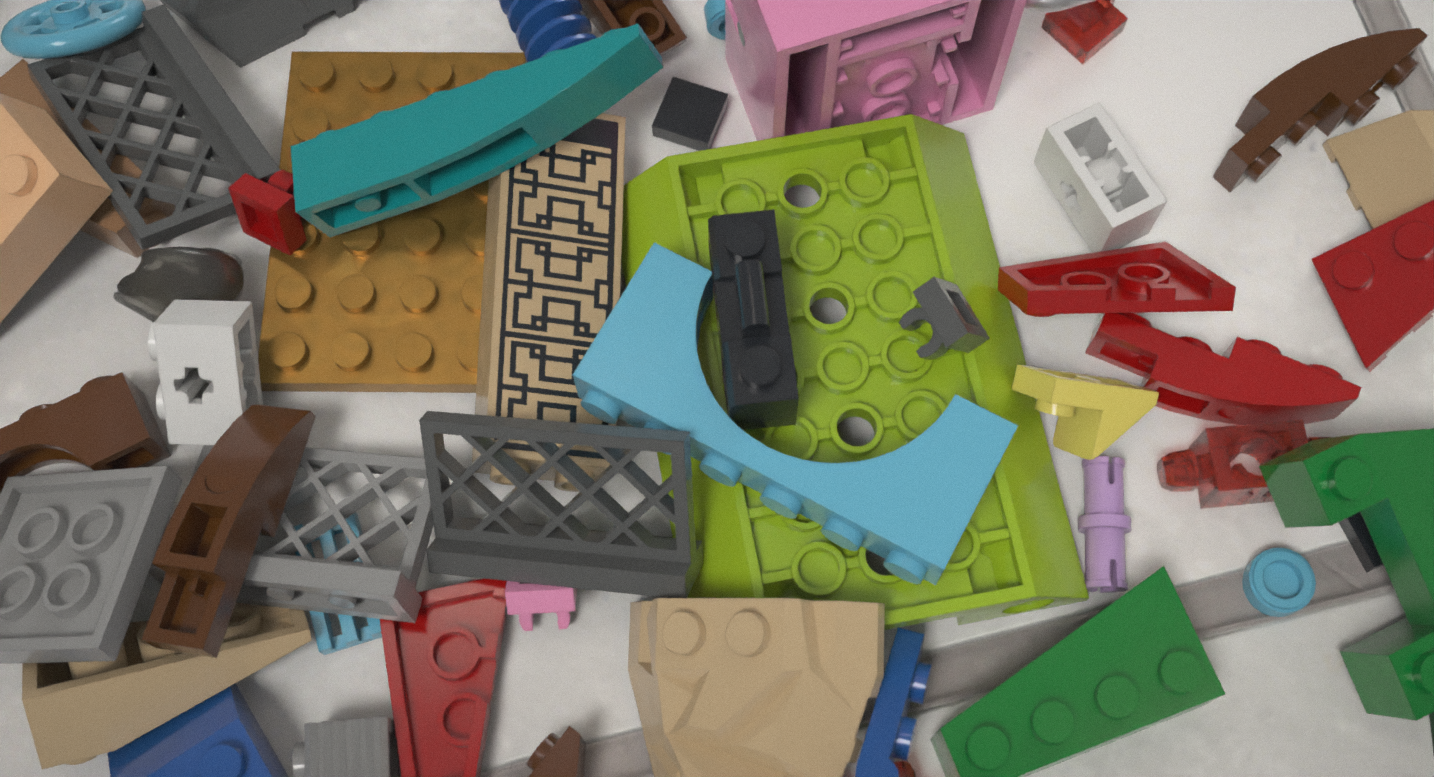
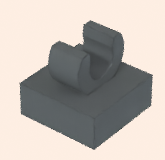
[899,277,990,360]

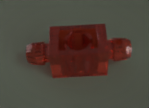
[1157,419,1331,509]

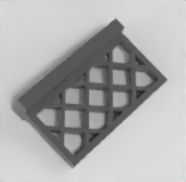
[27,5,280,250]
[419,411,704,598]

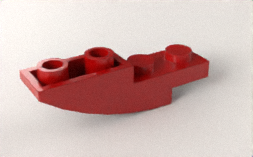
[1085,313,1362,426]

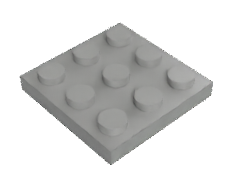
[0,466,183,664]

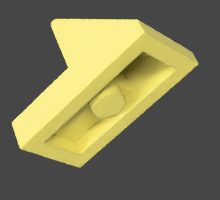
[1012,364,1159,460]

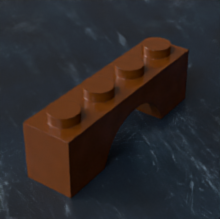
[0,372,171,494]

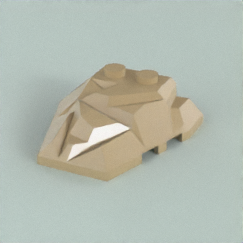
[628,598,885,777]

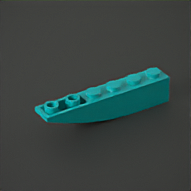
[291,24,663,237]

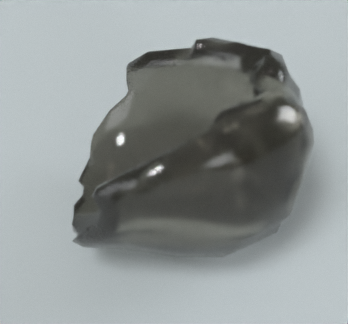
[113,247,244,322]

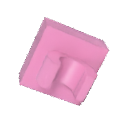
[505,581,577,631]

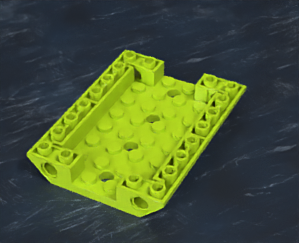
[621,114,1089,630]

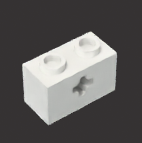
[1033,102,1167,253]
[148,299,263,445]

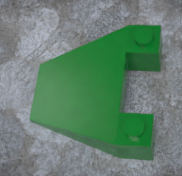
[1259,429,1434,721]

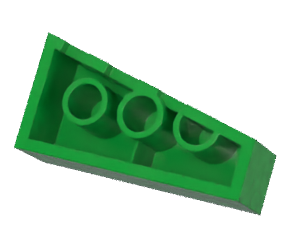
[930,566,1225,777]

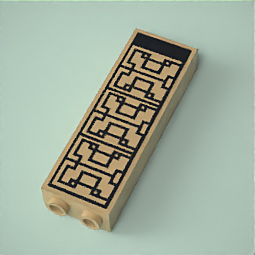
[472,113,626,492]

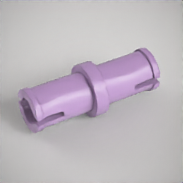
[1078,456,1131,593]

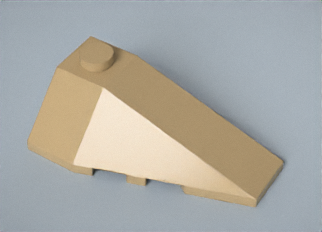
[22,603,312,770]

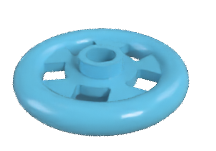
[0,0,146,59]

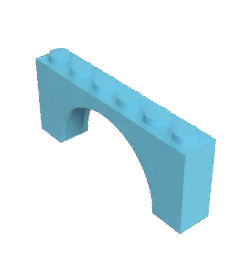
[573,243,1018,585]

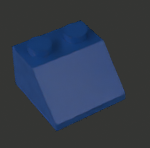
[107,683,289,777]

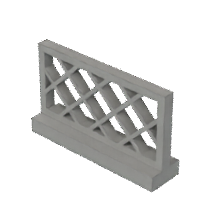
[148,445,434,623]

